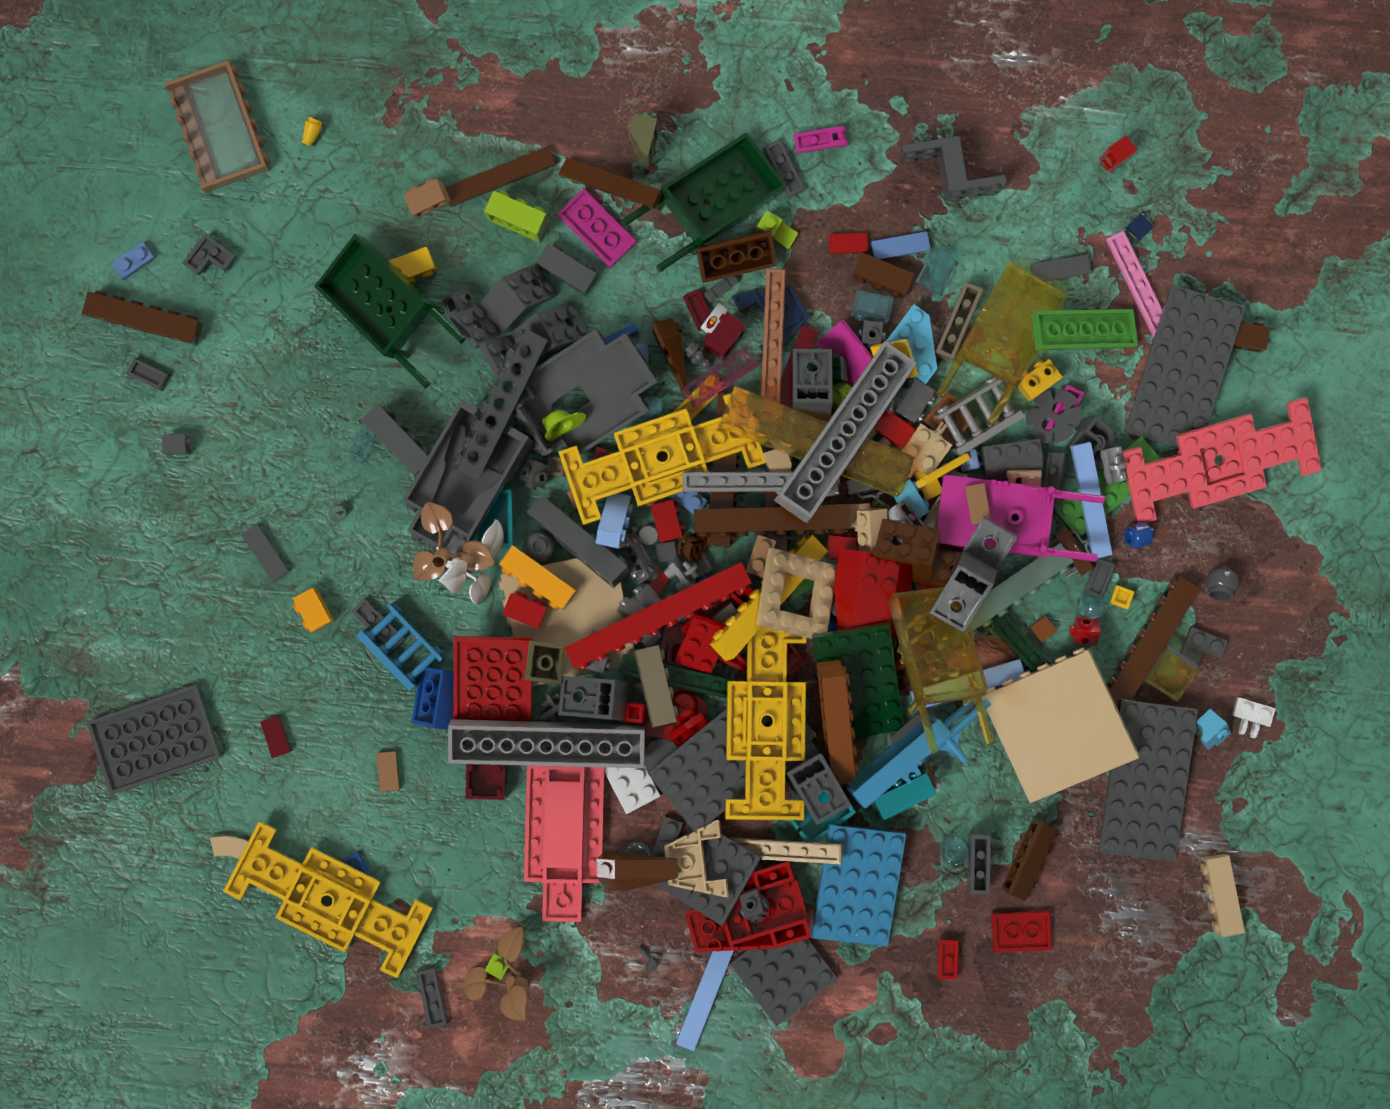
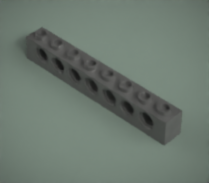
[453,328,548,480]

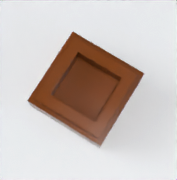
[1029,616,1057,643]

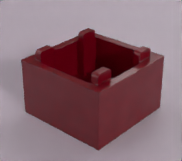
[704,312,746,362]
[465,764,507,800]

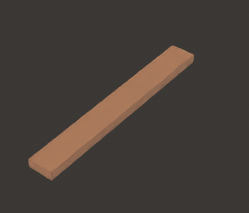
[760,268,786,423]

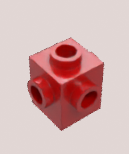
[1069,617,1100,646]

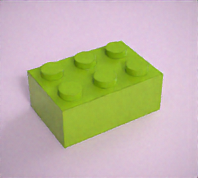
[484,191,549,243]

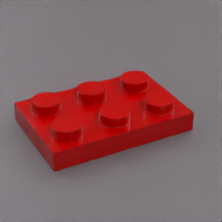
[674,614,726,674]

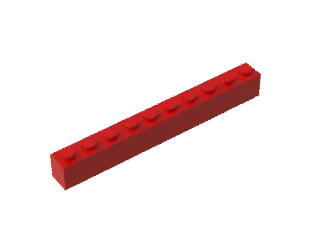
[564,562,751,670]

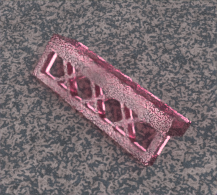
[681,348,759,408]

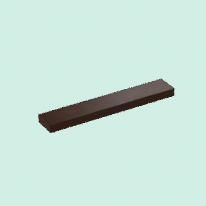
[445,146,556,207]
[559,157,663,210]

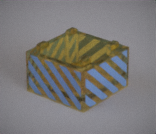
[1144,644,1200,701]

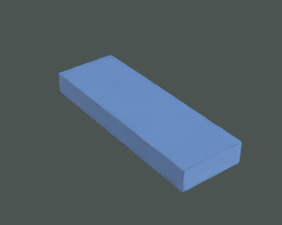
[871,231,931,260]

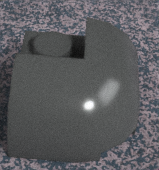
[1067,415,1114,470]

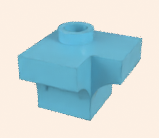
[1196,709,1231,750]

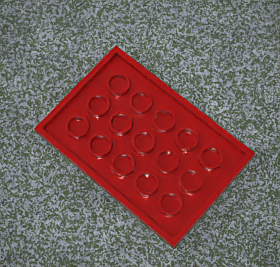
[454,635,533,721]

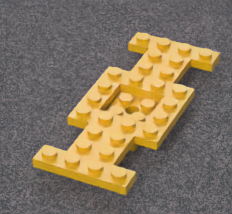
[559,390,766,525]
[725,627,806,820]
[223,821,433,978]

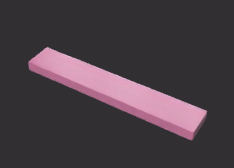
[1106,231,1162,338]

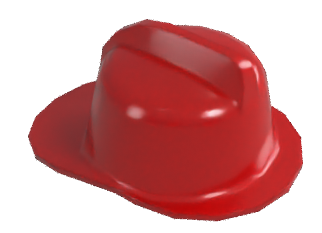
[671,688,708,724]

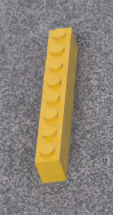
[710,535,828,661]

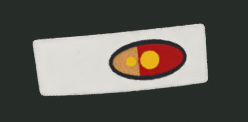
[701,303,728,333]

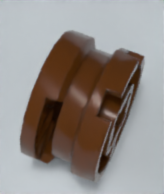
[678,532,706,562]

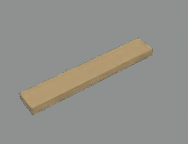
[730,837,843,864]

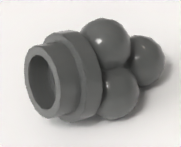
[683,340,712,369]

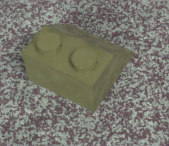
[525,641,566,685]

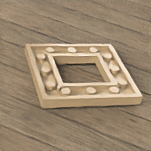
[756,548,836,639]

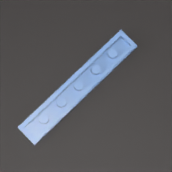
[1070,442,1112,558]
[910,659,1024,711]
[676,951,733,1051]

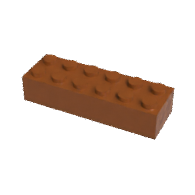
[817,660,858,784]

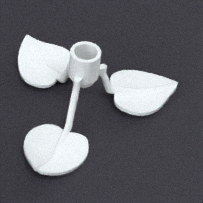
[439,520,504,605]

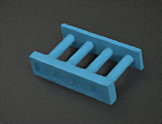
[356,603,445,691]

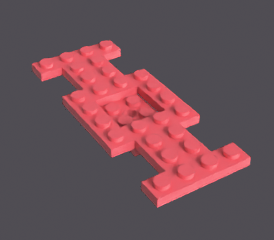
[1122,397,1321,523]

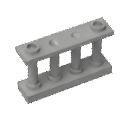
[933,375,1025,456]

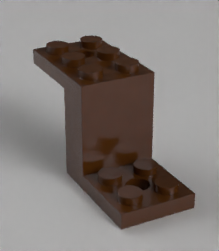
[873,519,961,588]

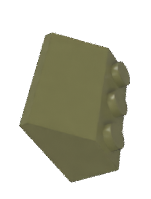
[627,114,658,171]

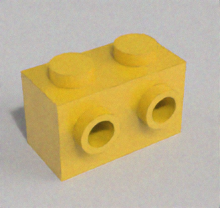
[1016,359,1063,402]

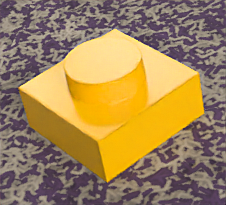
[1109,585,1134,610]

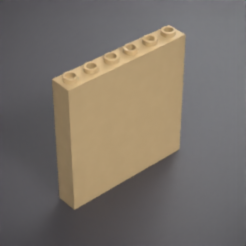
[498,552,635,686]
[981,647,1139,803]

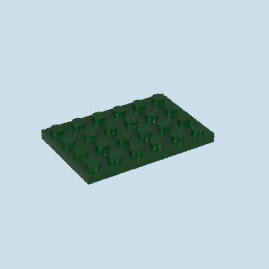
[811,622,903,738]

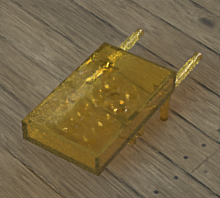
[936,262,1068,427]
[888,587,994,754]

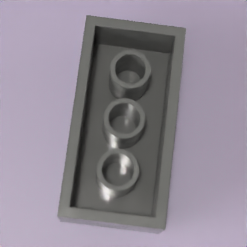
[361,404,430,476]

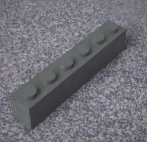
[527,495,629,589]

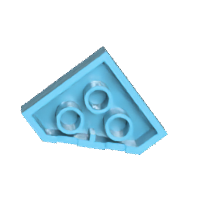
[886,304,937,384]

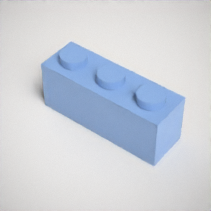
[595,493,633,548]

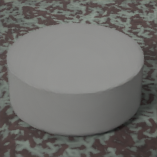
[639,526,658,546]

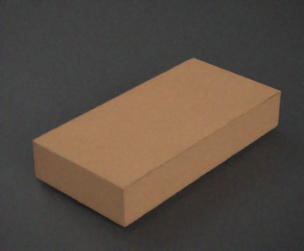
[965,483,991,525]
[376,751,400,792]

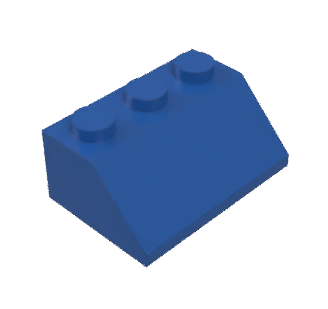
[411,667,454,730]

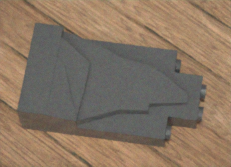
[403,399,534,551]

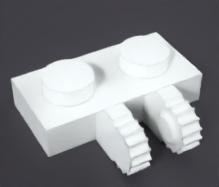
[1231,697,1275,738]

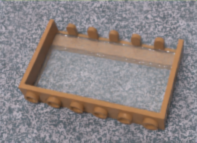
[164,60,271,193]

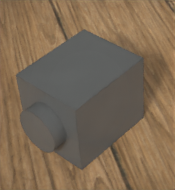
[162,434,193,456]

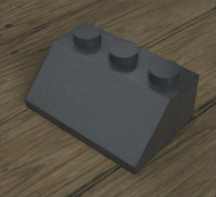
[980,439,1043,483]

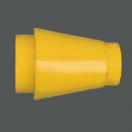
[302,117,323,146]

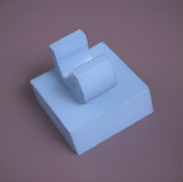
[960,449,983,472]

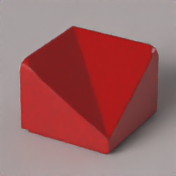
[625,702,649,723]

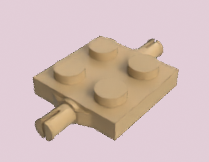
[899,421,953,479]

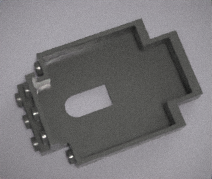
[511,327,659,456]

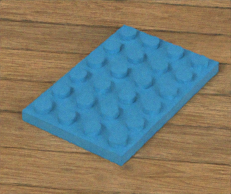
[812,823,906,946]

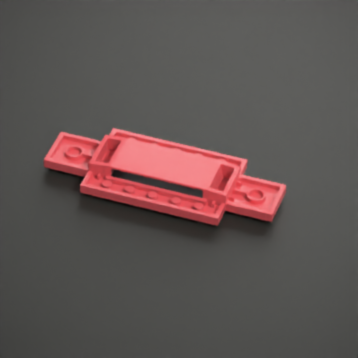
[524,765,604,922]

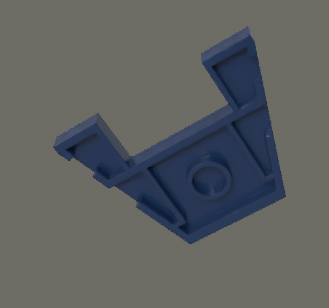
[731,285,809,353]

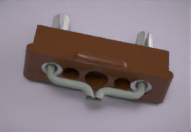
[1048,525,1094,578]

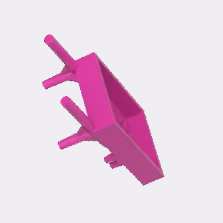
[936,475,1105,562]

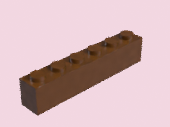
[82,290,203,346]

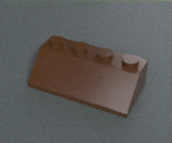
[696,230,777,283]
[1001,818,1058,901]

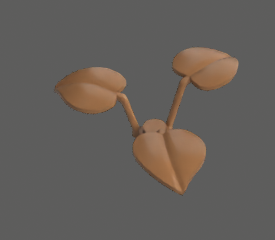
[413,502,494,581]
[463,927,528,1020]

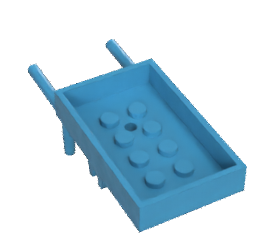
[844,695,991,809]

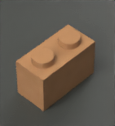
[403,178,451,218]
[746,535,777,578]

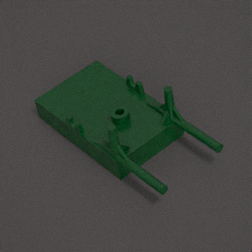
[621,132,787,272]
[314,234,466,388]

